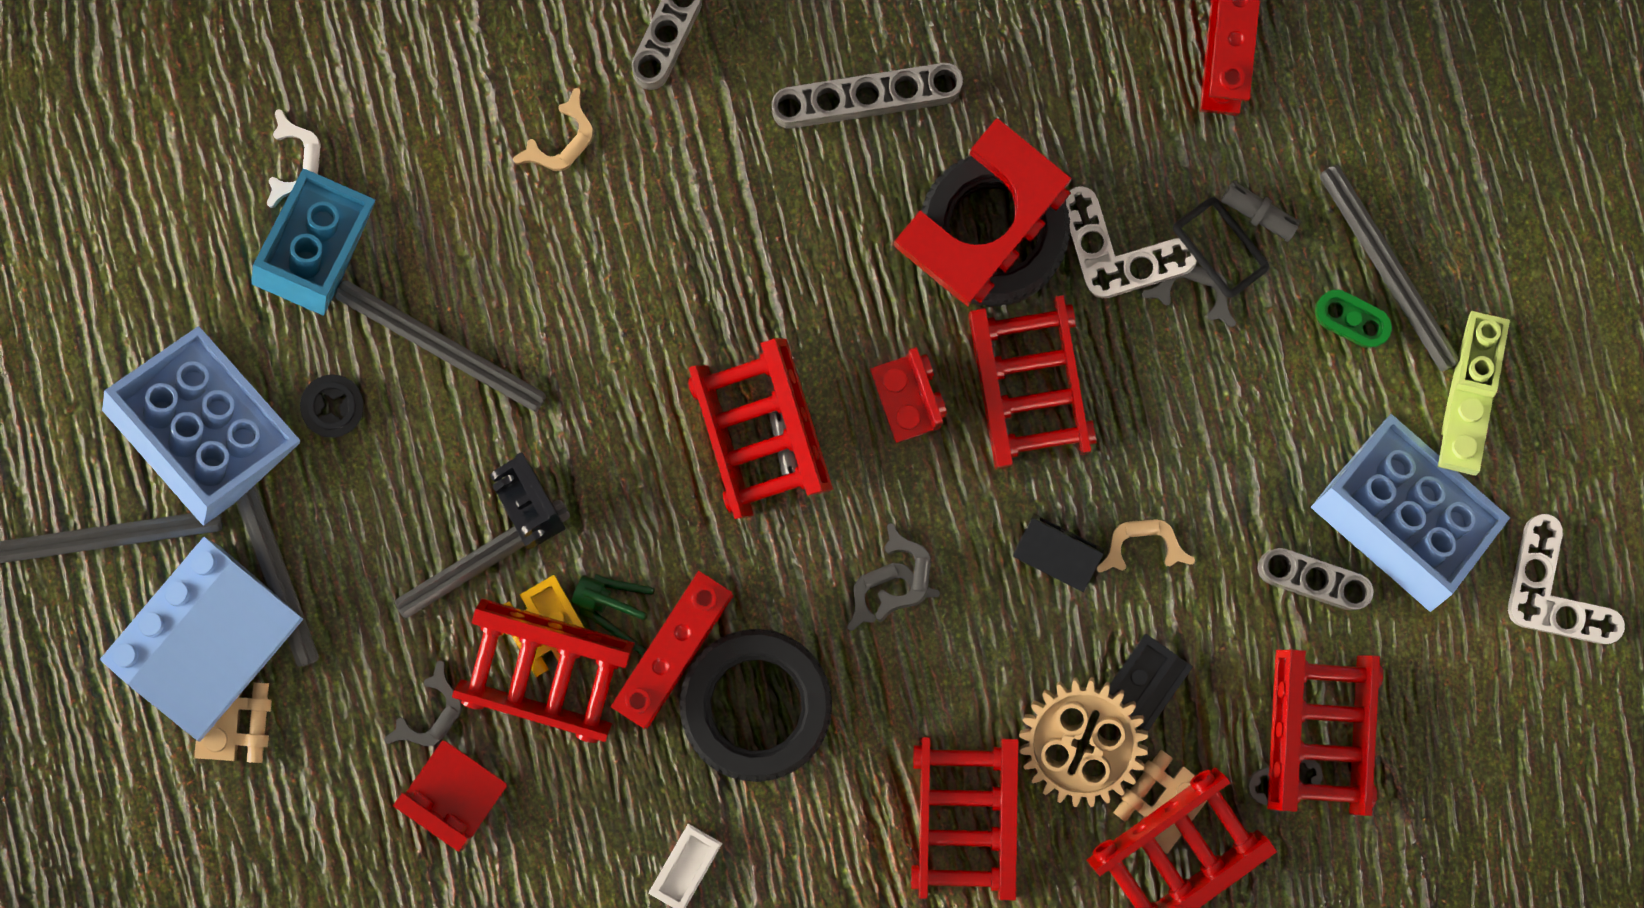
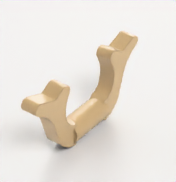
[513,88,593,171]
[1096,519,1195,572]

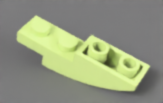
[1438,311,1510,476]

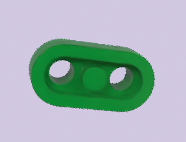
[1315,290,1392,349]

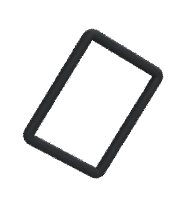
[1173,197,1270,298]

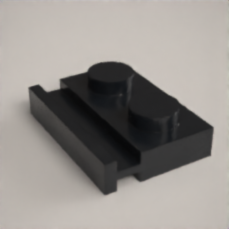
[1109,633,1193,731]

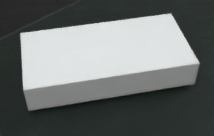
[648,823,723,908]

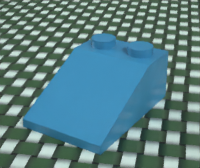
[251,168,375,316]

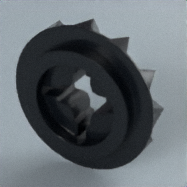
[300,374,364,438]

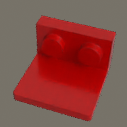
[870,347,947,444]
[393,741,507,852]

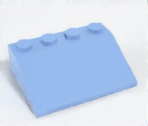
[102,326,300,526]
[1311,414,1510,612]
[100,537,303,742]

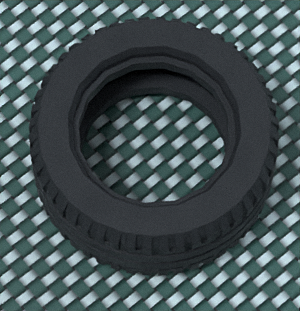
[921,156,1070,307]
[680,629,832,782]

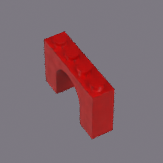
[894,118,1072,307]

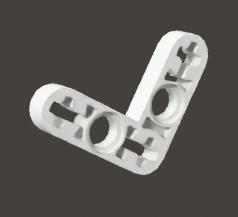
[1066,186,1197,299]
[1508,514,1625,644]

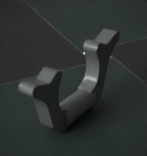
[1141,262,1236,327]
[875,523,932,622]
[847,563,940,631]
[384,661,462,746]

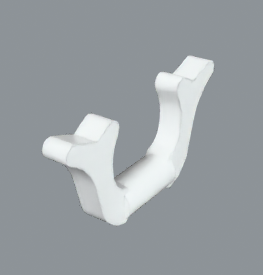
[267,109,321,208]

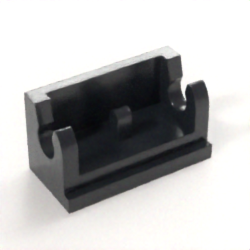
[490,452,566,551]
[1013,513,1104,593]

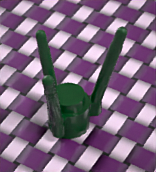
[571,574,655,656]

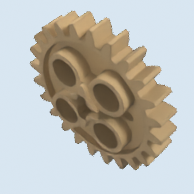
[1019,677,1148,807]

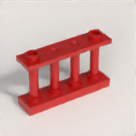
[1199,0,1260,116]
[968,295,1096,470]
[688,338,833,519]
[610,570,734,729]
[452,598,635,743]
[1267,650,1383,816]
[911,737,1018,900]
[1086,767,1277,908]

